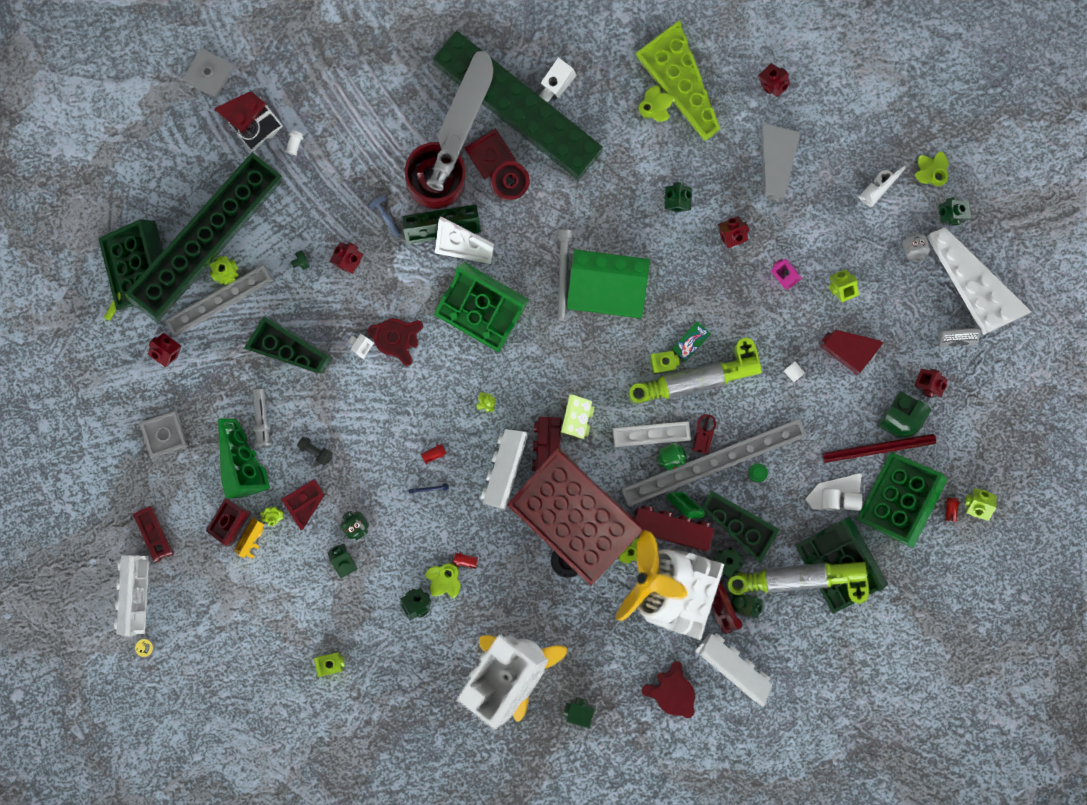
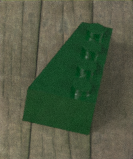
[244,316,333,374]

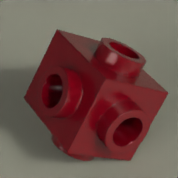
[758,63,790,97]
[717,216,749,249]
[329,242,363,274]
[147,333,182,367]
[914,369,948,398]

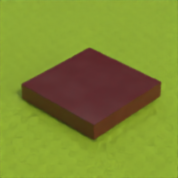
[464,128,516,180]

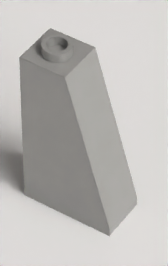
[760,123,801,203]

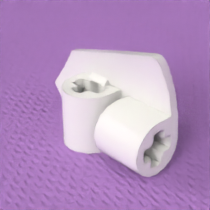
[859,166,906,207]
[805,473,862,511]

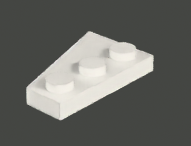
[435,216,494,264]

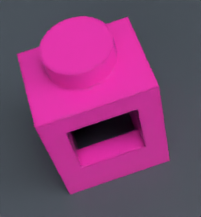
[770,259,802,290]

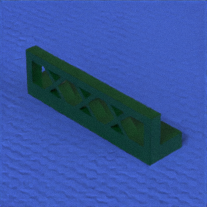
[402,204,481,244]

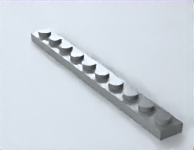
[621,419,807,507]

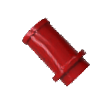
[421,443,447,464]
[944,497,960,522]
[453,552,478,569]

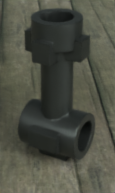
[297,437,333,466]

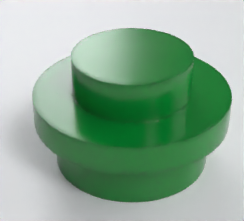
[748,463,768,483]

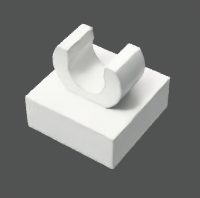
[348,334,374,359]

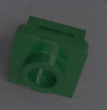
[328,544,357,578]
[731,594,763,618]

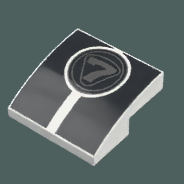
[229,97,283,151]

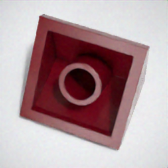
[206,498,251,546]

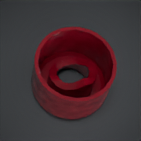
[405,142,465,209]

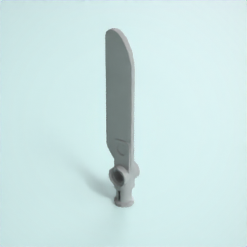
[427,51,493,191]

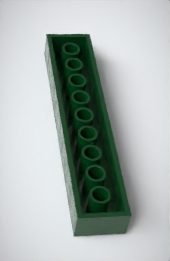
[433,30,603,181]
[125,152,282,323]

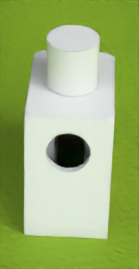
[539,57,576,102]

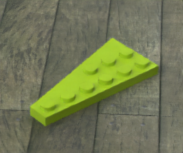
[635,20,720,141]

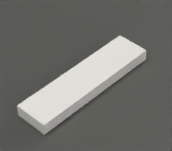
[612,421,691,448]

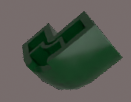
[876,390,932,438]

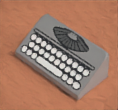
[938,328,981,347]

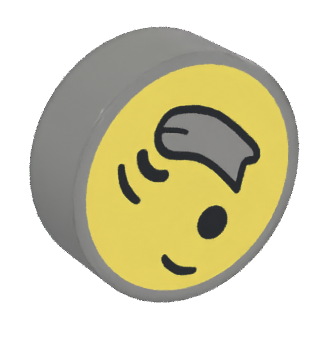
[134,638,155,658]

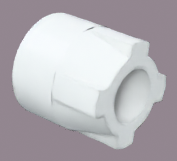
[784,362,805,382]

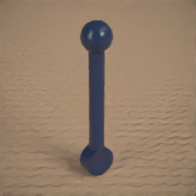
[409,483,449,493]

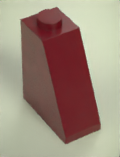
[821,329,883,375]

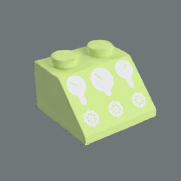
[561,394,595,440]

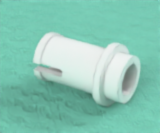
[285,130,303,156]

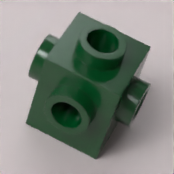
[664,182,692,213]
[938,197,971,226]
[713,547,743,579]
[400,587,432,621]

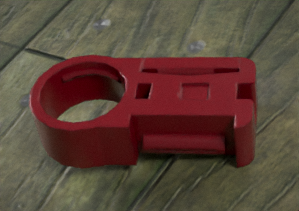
[691,414,717,454]

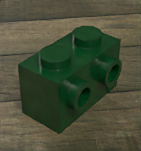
[563,697,595,729]

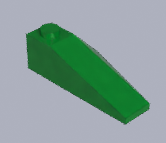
[218,418,270,498]

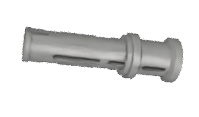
[252,389,272,448]

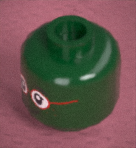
[340,511,369,540]

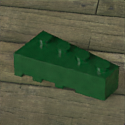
[701,489,780,563]

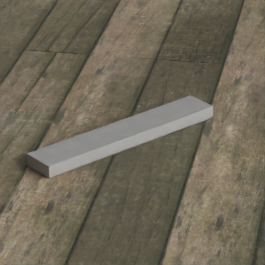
[164,264,274,338]

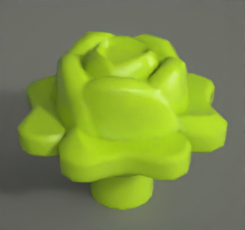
[476,392,496,412]
[260,507,284,526]

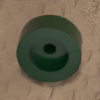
[291,250,310,270]

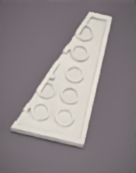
[927,227,1031,335]

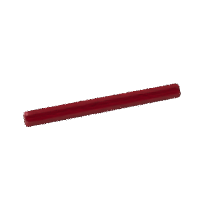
[822,434,936,463]

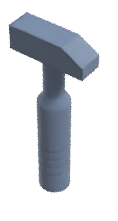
[369,195,402,238]

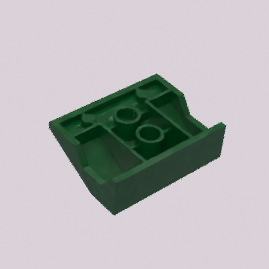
[795,516,888,614]

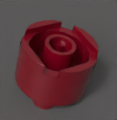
[490,161,530,201]

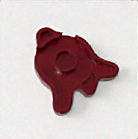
[368,318,424,367]
[641,661,695,718]

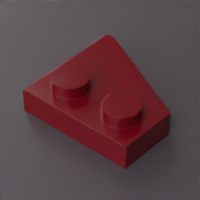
[214,91,267,133]
[281,478,325,530]

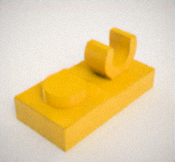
[234,517,264,558]

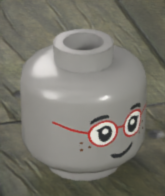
[902,232,930,262]

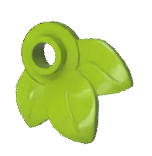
[638,85,675,122]
[914,151,949,186]
[425,563,461,598]

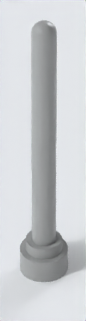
[557,229,572,321]

